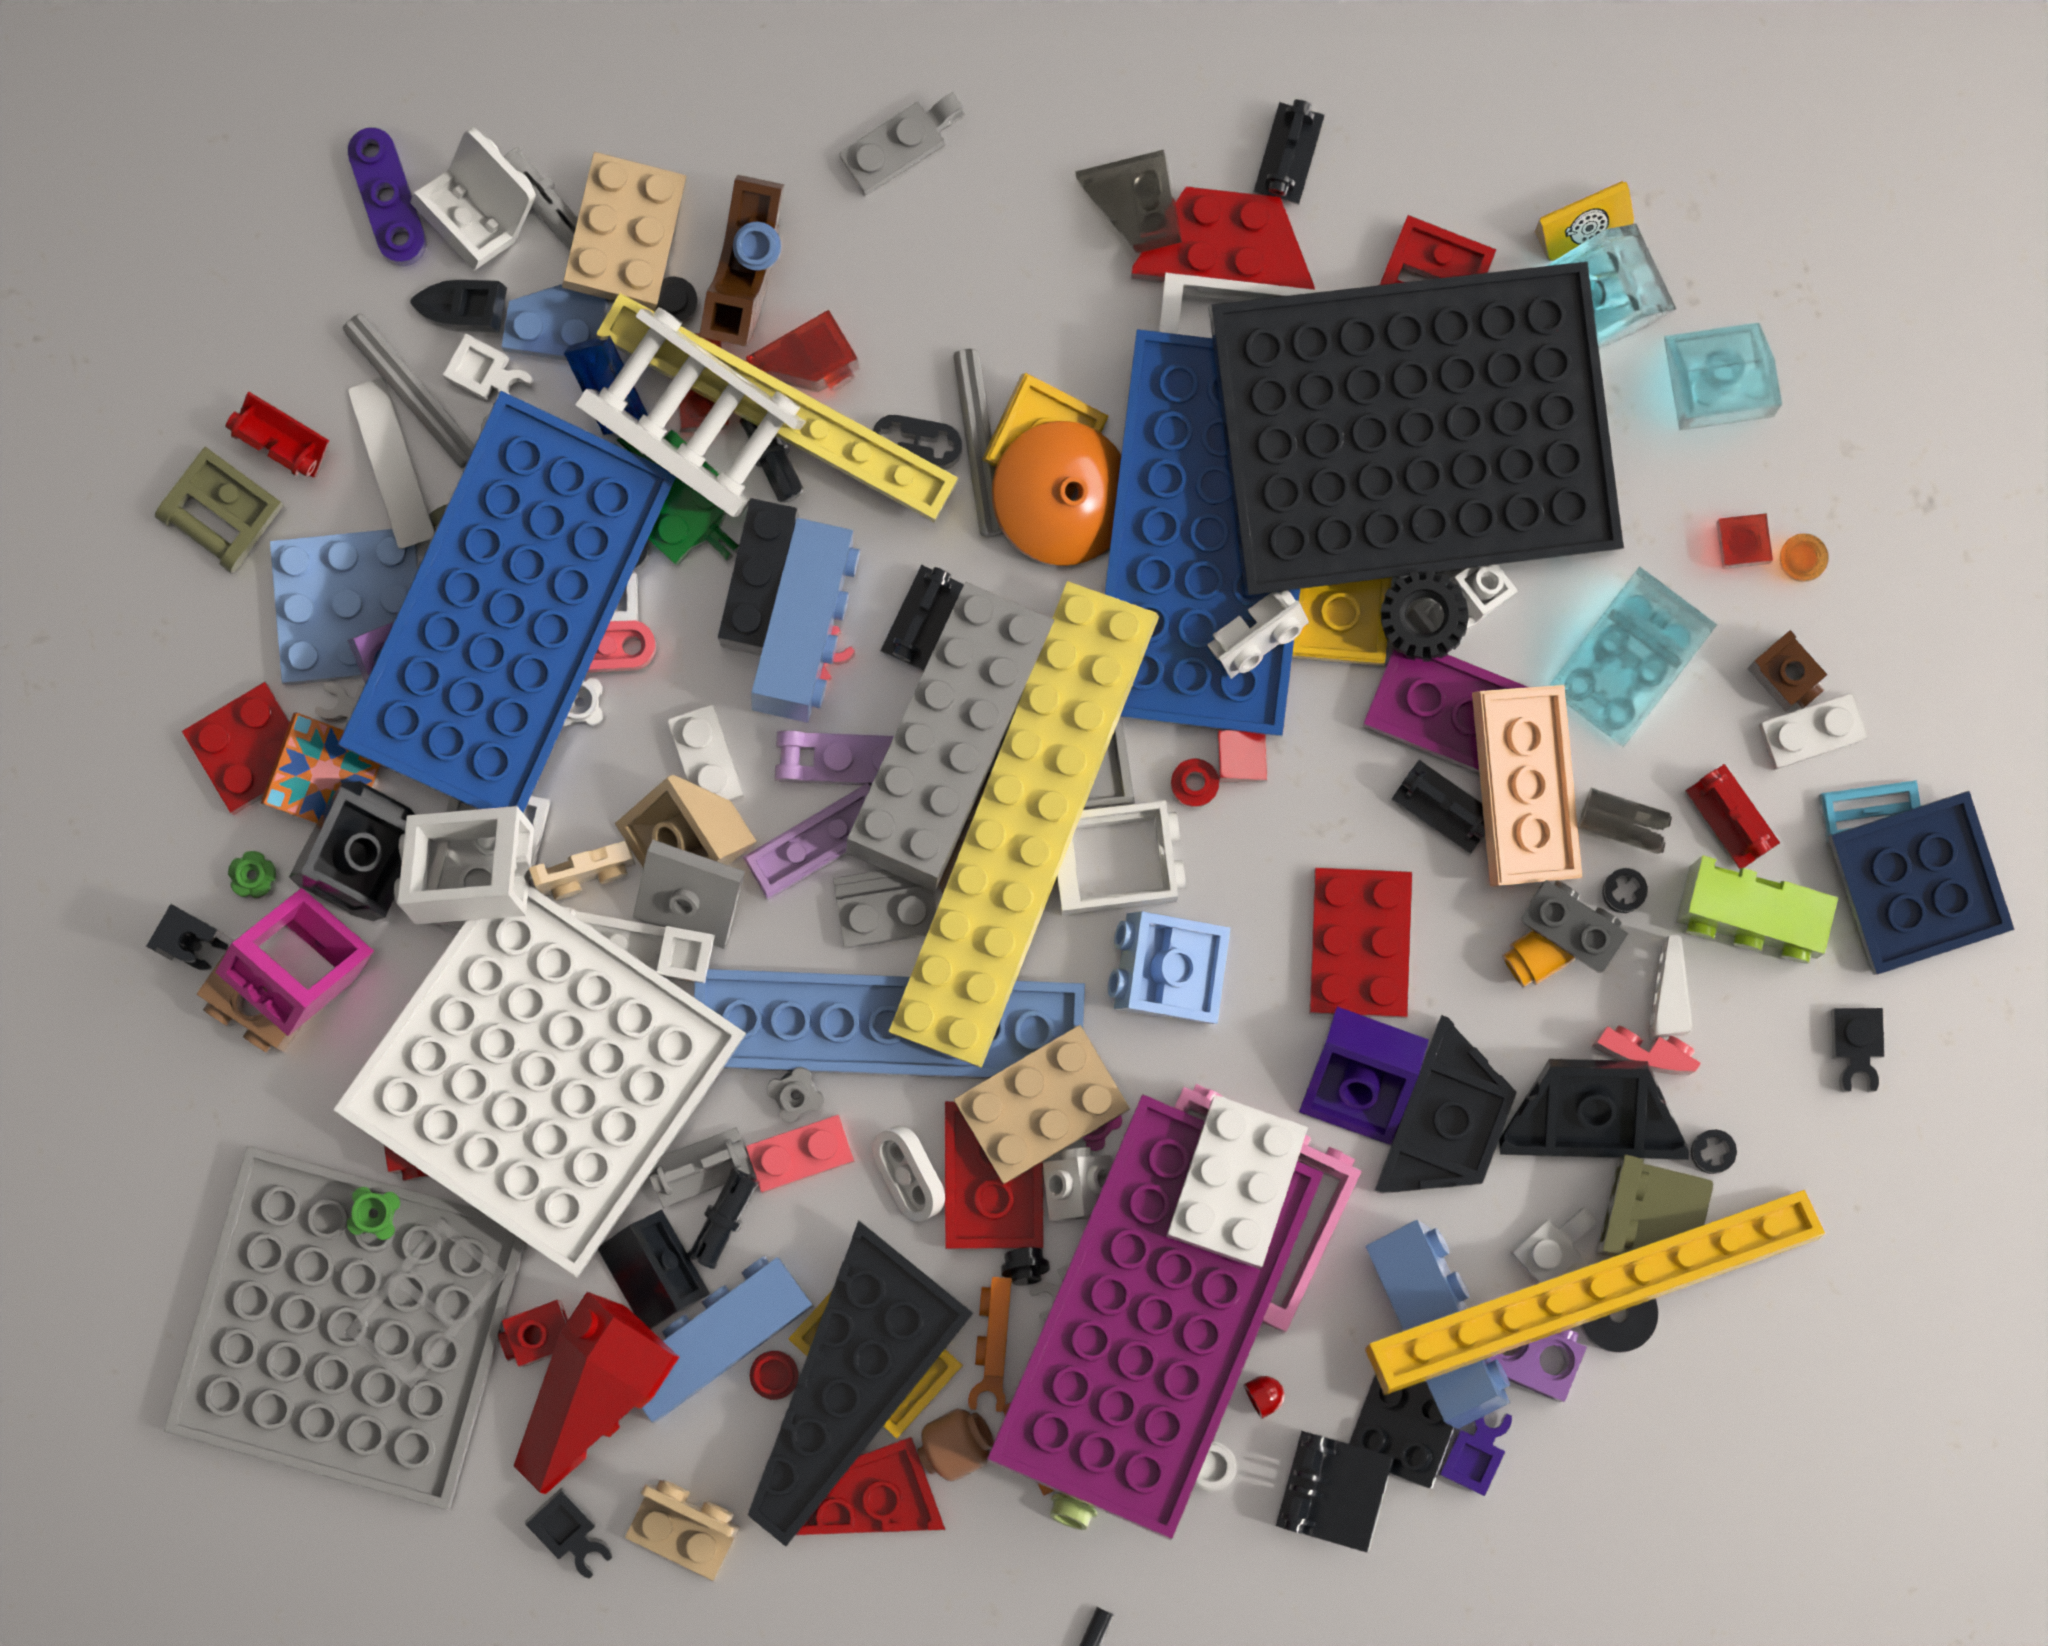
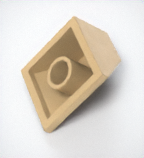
[615,775,757,868]

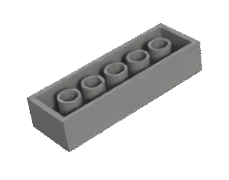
[846,582,1054,891]

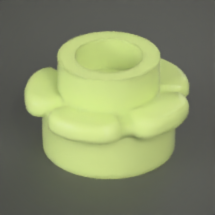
[1050,1494,1097,1530]

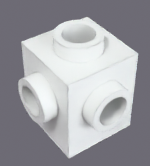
[1043,1147,1112,1222]

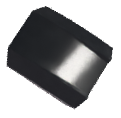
[289,781,415,921]

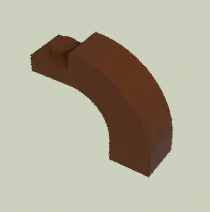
[699,175,784,347]

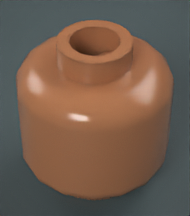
[918,1408,994,1482]

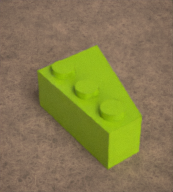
[1676,855,1838,964]

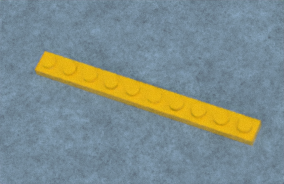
[1365,1189,1825,1395]

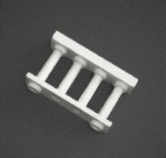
[575,307,806,517]

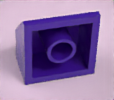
[1299,1007,1429,1145]

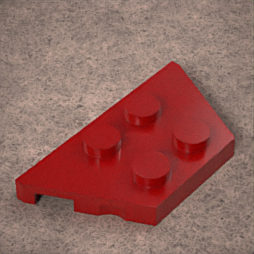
[1131,186,1315,290]

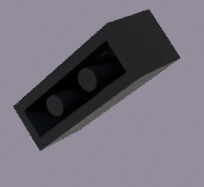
[718,498,800,656]

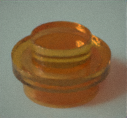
[1779,533,1829,582]

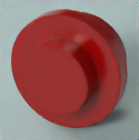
[749,1350,799,1400]

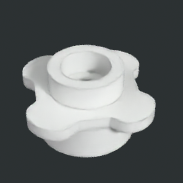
[563,678,603,726]

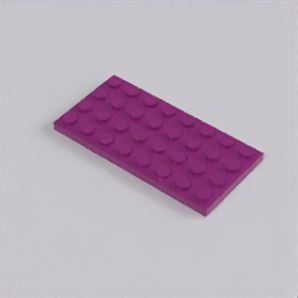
[987,1094,1324,1540]

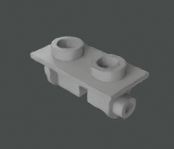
[649,1127,754,1208]

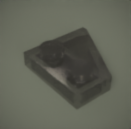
[1075,150,1182,253]

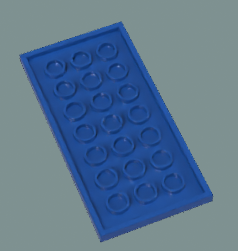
[1105,329,1300,737]
[337,391,676,813]

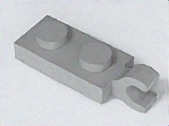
[839,92,965,196]

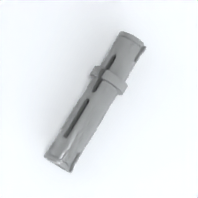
[503,147,578,252]

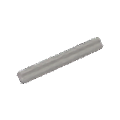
[343,313,475,468]
[954,349,1003,536]

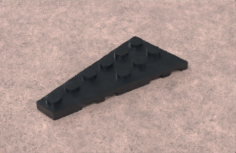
[748,1220,974,1547]

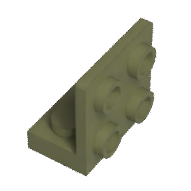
[1596,1155,1714,1257]

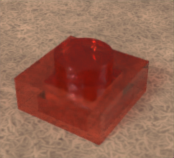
[1716,513,1773,569]

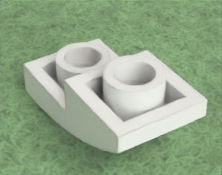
[1407,565,1518,634]

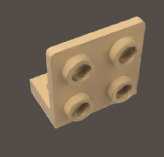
[625,1479,740,1581]

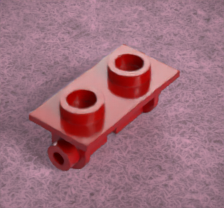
[225,391,330,478]
[1685,764,1780,869]

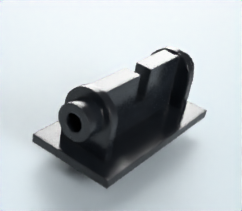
[1253,99,1325,205]
[880,565,964,671]
[1391,760,1485,854]

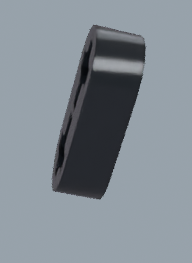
[873,415,962,470]

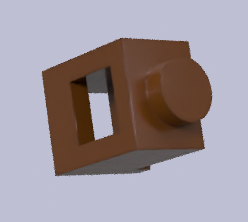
[1747,630,1828,712]

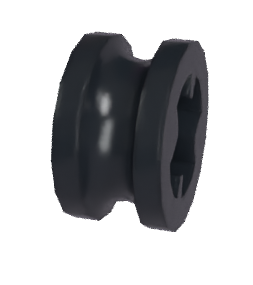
[1602,868,1648,914]
[1690,1129,1737,1174]

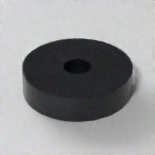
[1580,1299,1658,1353]

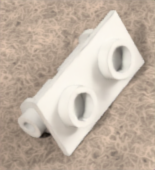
[1207,590,1309,679]

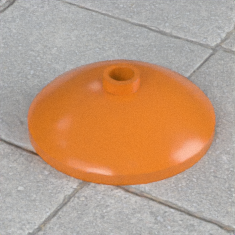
[992,421,1121,566]

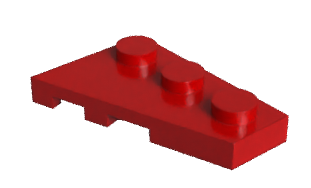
[796,1436,946,1535]

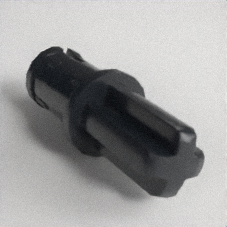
[739,418,803,503]

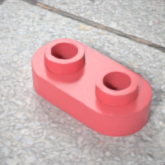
[587,620,656,673]

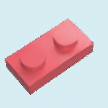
[746,1115,855,1193]

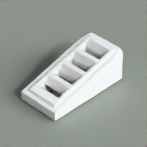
[1649,934,1693,1039]

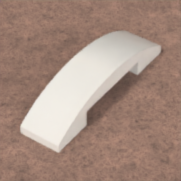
[561,906,715,983]

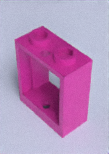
[215,888,374,1036]

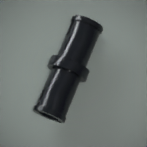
[687,1168,760,1269]

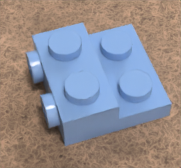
[1108,911,1230,1024]

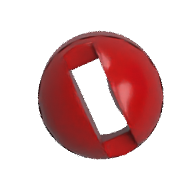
[1243,1376,1285,1419]

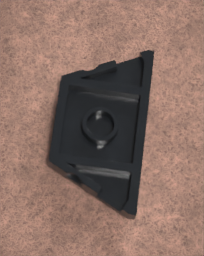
[1374,1015,1517,1194]
[1499,1059,1689,1160]

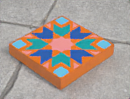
[260,712,380,824]

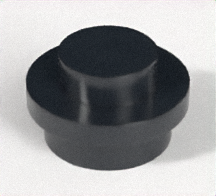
[654,276,698,323]
[1001,1247,1050,1285]

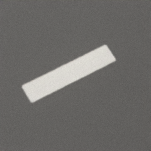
[348,378,434,549]

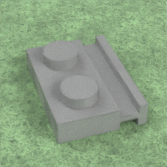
[833,870,937,949]

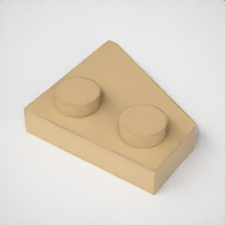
[529,841,636,900]

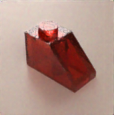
[746,310,859,392]

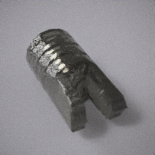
[1578,787,1672,854]

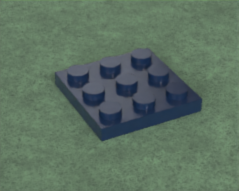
[1828,791,2015,975]

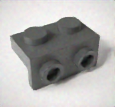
[1521,880,1629,973]

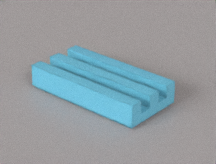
[1819,780,1921,843]

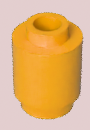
[1502,930,1575,988]

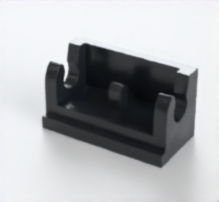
[146,904,234,971]

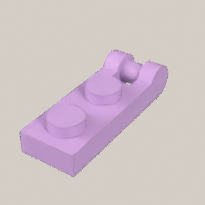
[775,731,894,786]

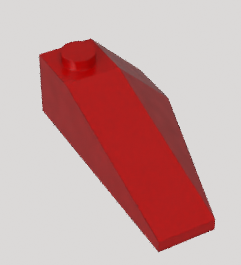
[513,1292,680,1495]

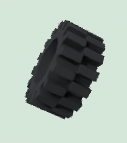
[1381,570,1469,662]

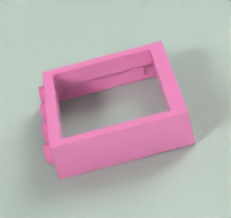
[1174,1084,1362,1333]

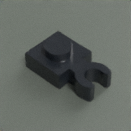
[1831,1008,1884,1092]
[525,1487,612,1579]

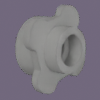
[767,1067,824,1123]

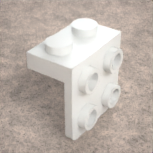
[410,128,536,271]

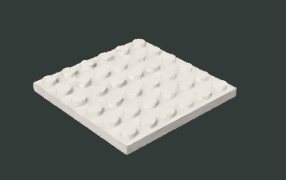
[333,885,746,1278]

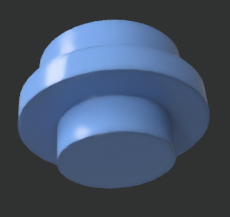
[733,222,782,271]

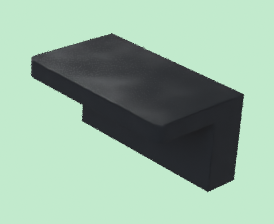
[598,1209,710,1329]

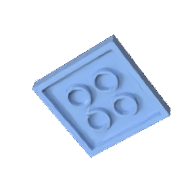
[270,529,419,686]

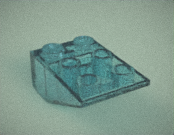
[1549,566,1718,747]

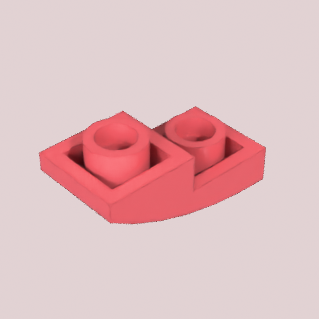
[1592,1025,1701,1075]

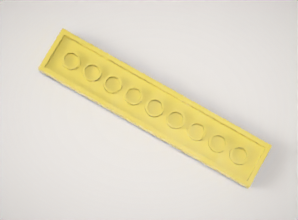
[889,581,1159,1068]

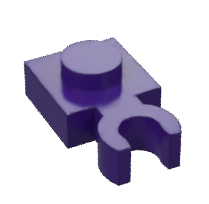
[1439,1413,1512,1496]

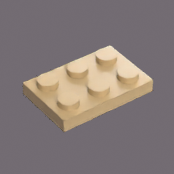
[561,152,687,311]
[954,1025,1130,1185]

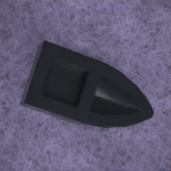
[410,279,507,333]

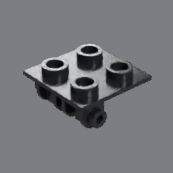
[1349,1374,1455,1489]
[1276,1431,1394,1553]

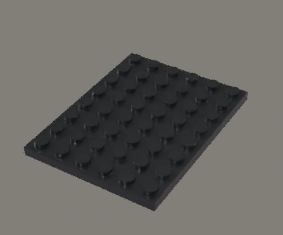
[1208,261,1624,596]

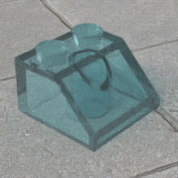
[1547,224,1677,349]
[1664,322,1782,431]

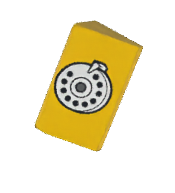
[1534,181,1634,261]

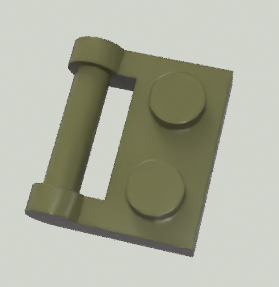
[154,447,284,574]

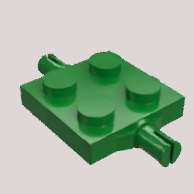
[613,429,739,566]

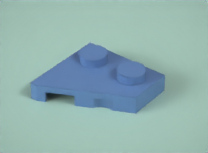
[502,284,608,365]

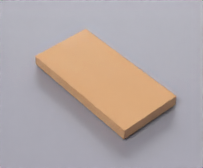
[1472,685,1582,886]

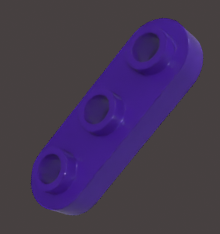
[347,127,427,266]

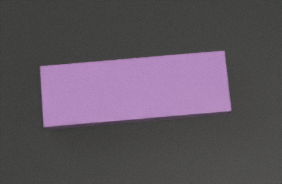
[743,783,871,900]

